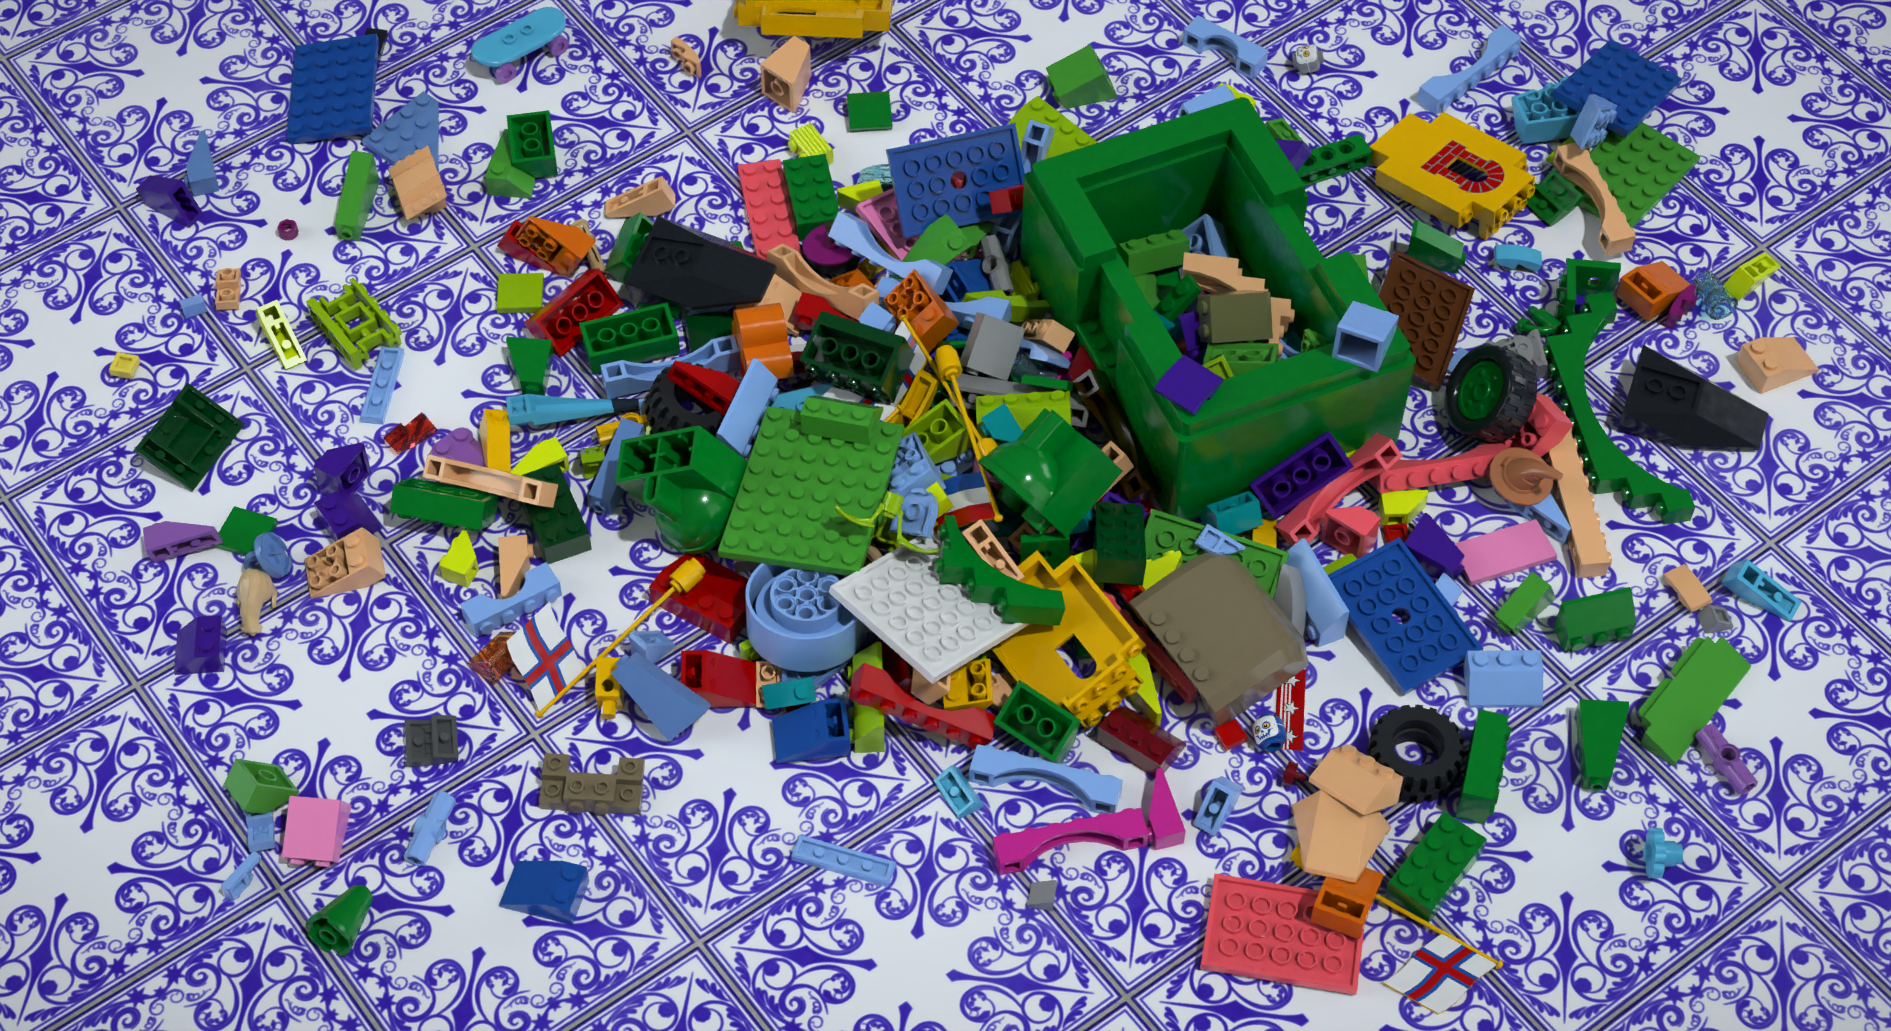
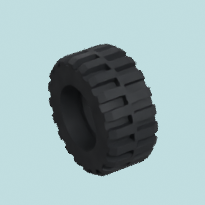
[644,362,725,437]
[1366,704,1465,803]

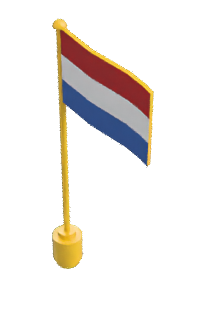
[933,345,1003,533]

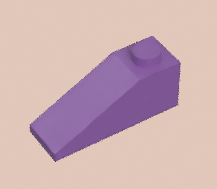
[143,521,223,563]

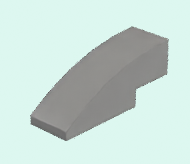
[1274,564,1306,636]

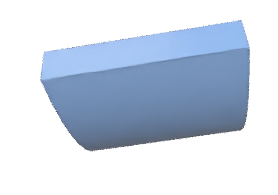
[1019,339,1071,369]

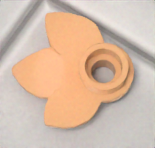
[991,673,1015,708]

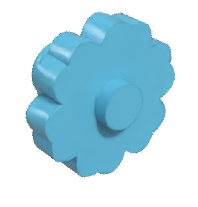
[1643,827,1683,879]

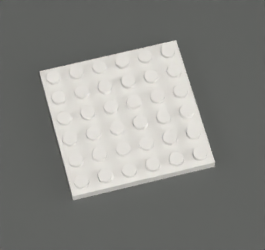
[829,531,1030,684]

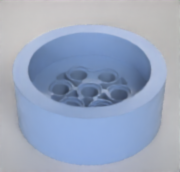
[746,563,868,672]

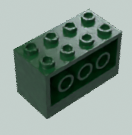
[799,310,915,403]

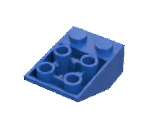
[938,259,992,303]
[772,698,851,763]

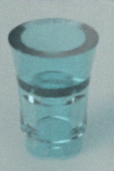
[1694,270,1738,320]
[1010,353,1057,388]

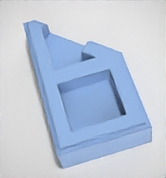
[1194,524,1245,555]
[221,851,261,902]

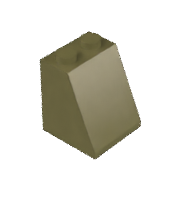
[1197,290,1273,343]

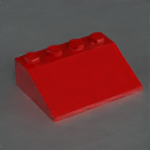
[649,554,749,644]

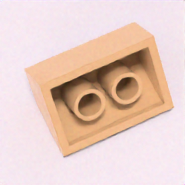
[1308,745,1403,815]

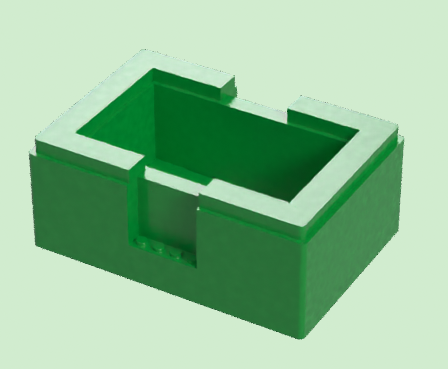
[1020,97,1416,520]

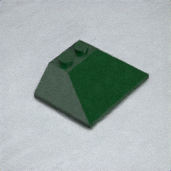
[133,382,245,492]

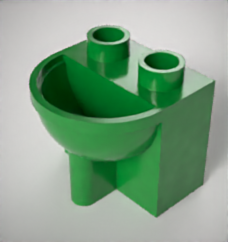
[978,408,1123,537]
[615,425,748,555]

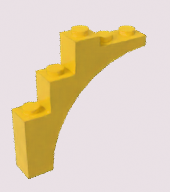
[889,370,941,428]

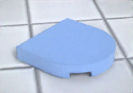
[889,488,938,539]

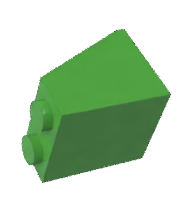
[1046,44,1118,109]

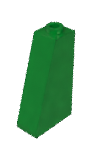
[1575,699,1629,791]

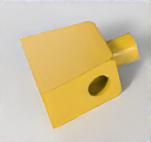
[595,657,625,719]

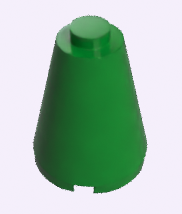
[306,885,373,956]

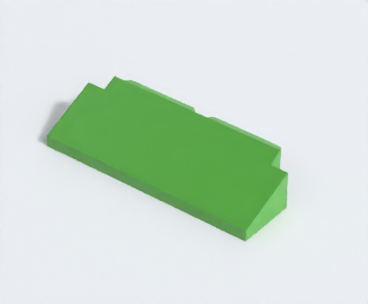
[1638,636,1751,767]

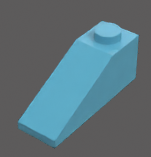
[1721,559,1802,621]

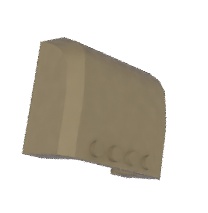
[1129,552,1309,726]

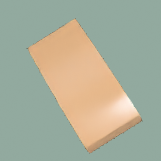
[671,36,702,78]
[215,268,241,310]
[1664,564,1713,613]
[756,661,781,708]

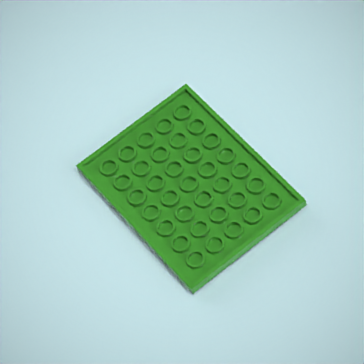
[718,406,905,576]

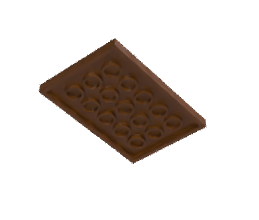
[1377,250,1475,392]

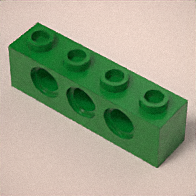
[1297,134,1372,187]

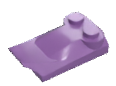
[429,427,485,489]

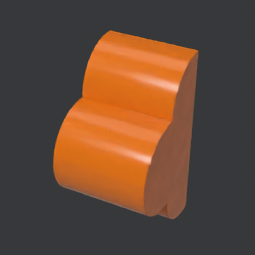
[732,302,794,379]

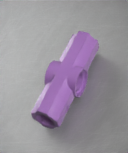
[1695,723,1758,795]

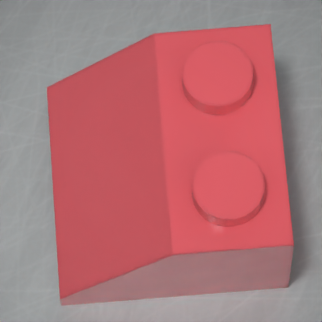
[1320,506,1381,559]

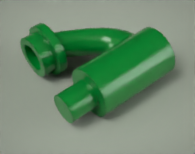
[1515,306,1563,336]

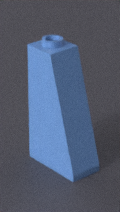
[589,418,645,515]
[611,652,711,741]

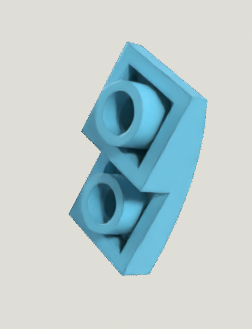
[1494,244,1542,272]

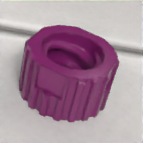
[277,219,299,241]

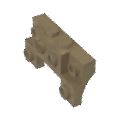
[539,753,645,815]

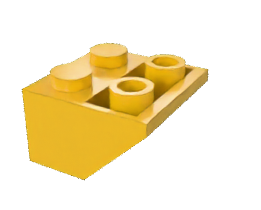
[943,658,993,711]

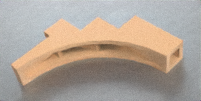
[1181,252,1295,357]

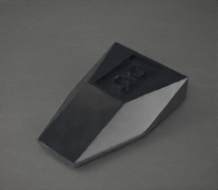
[624,216,777,310]
[1618,345,1769,450]

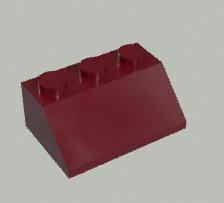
[1097,706,1187,778]

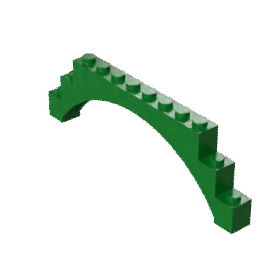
[1543,292,1695,525]

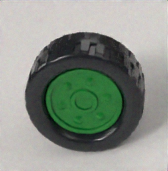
[1444,344,1537,444]

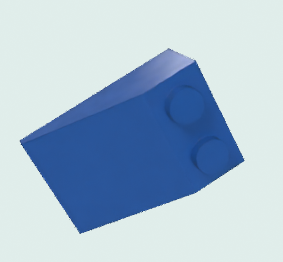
[499,861,590,925]

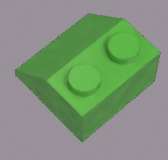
[224,759,299,814]

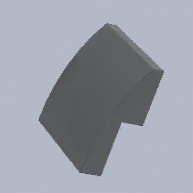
[403,715,459,767]

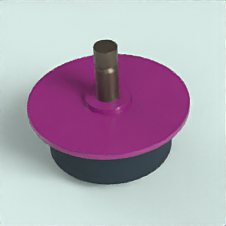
[803,221,861,275]

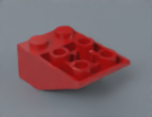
[681,650,756,707]

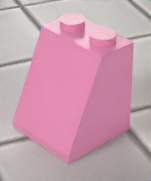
[282,796,352,867]

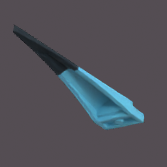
[506,394,687,426]

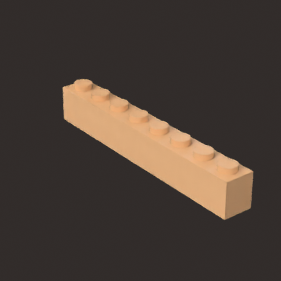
[1542,411,1612,578]

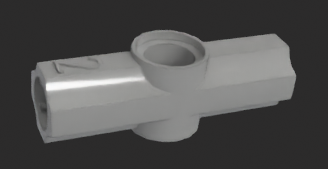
[980,235,1014,296]

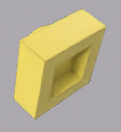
[109,352,141,379]

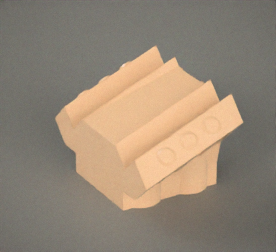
[388,145,447,220]

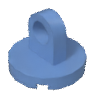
[243,532,291,578]

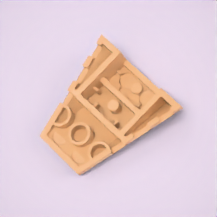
[1291,790,1391,883]

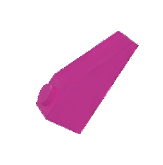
[1147,768,1186,851]

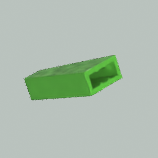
[335,151,380,241]

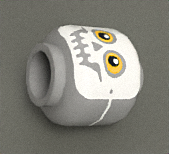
[1292,44,1324,74]

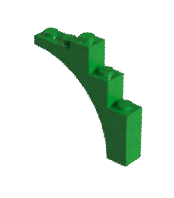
[934,515,1065,626]

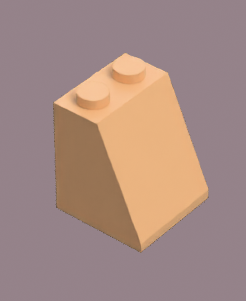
[760,36,811,113]

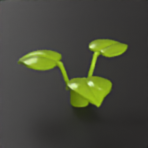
[835,491,939,555]

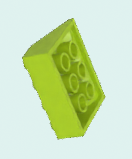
[1006,96,1098,159]

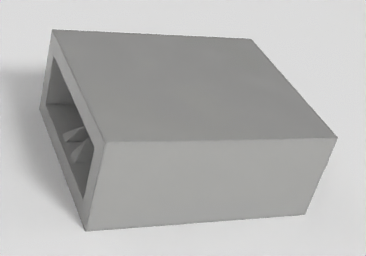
[960,312,1025,381]

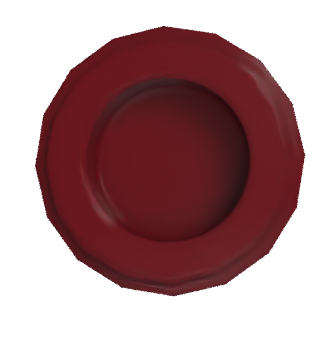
[1281,761,1306,787]

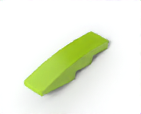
[961,290,1050,322]

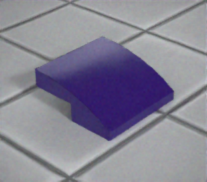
[1154,355,1224,416]

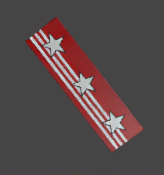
[1276,669,1306,751]

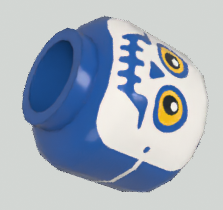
[1252,713,1287,752]

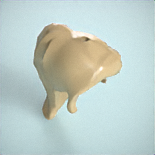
[237,568,277,636]

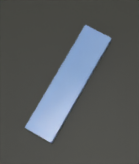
[360,346,405,425]
[791,835,896,888]

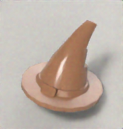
[1489,447,1563,506]

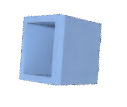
[1332,301,1399,372]

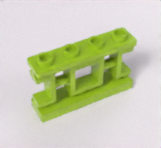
[306,277,402,370]

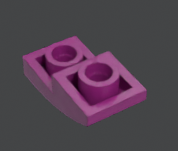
[1665,284,1698,329]

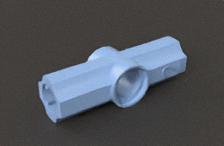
[404,791,456,867]

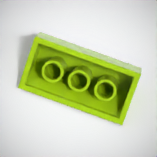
[976,390,1072,446]
[848,642,885,753]

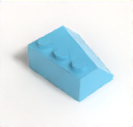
[1512,76,1580,144]

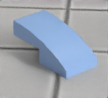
[246,810,275,852]

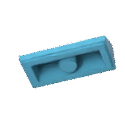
[933,765,984,819]

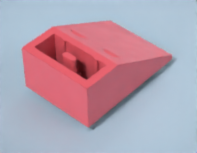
[1501,393,1574,457]

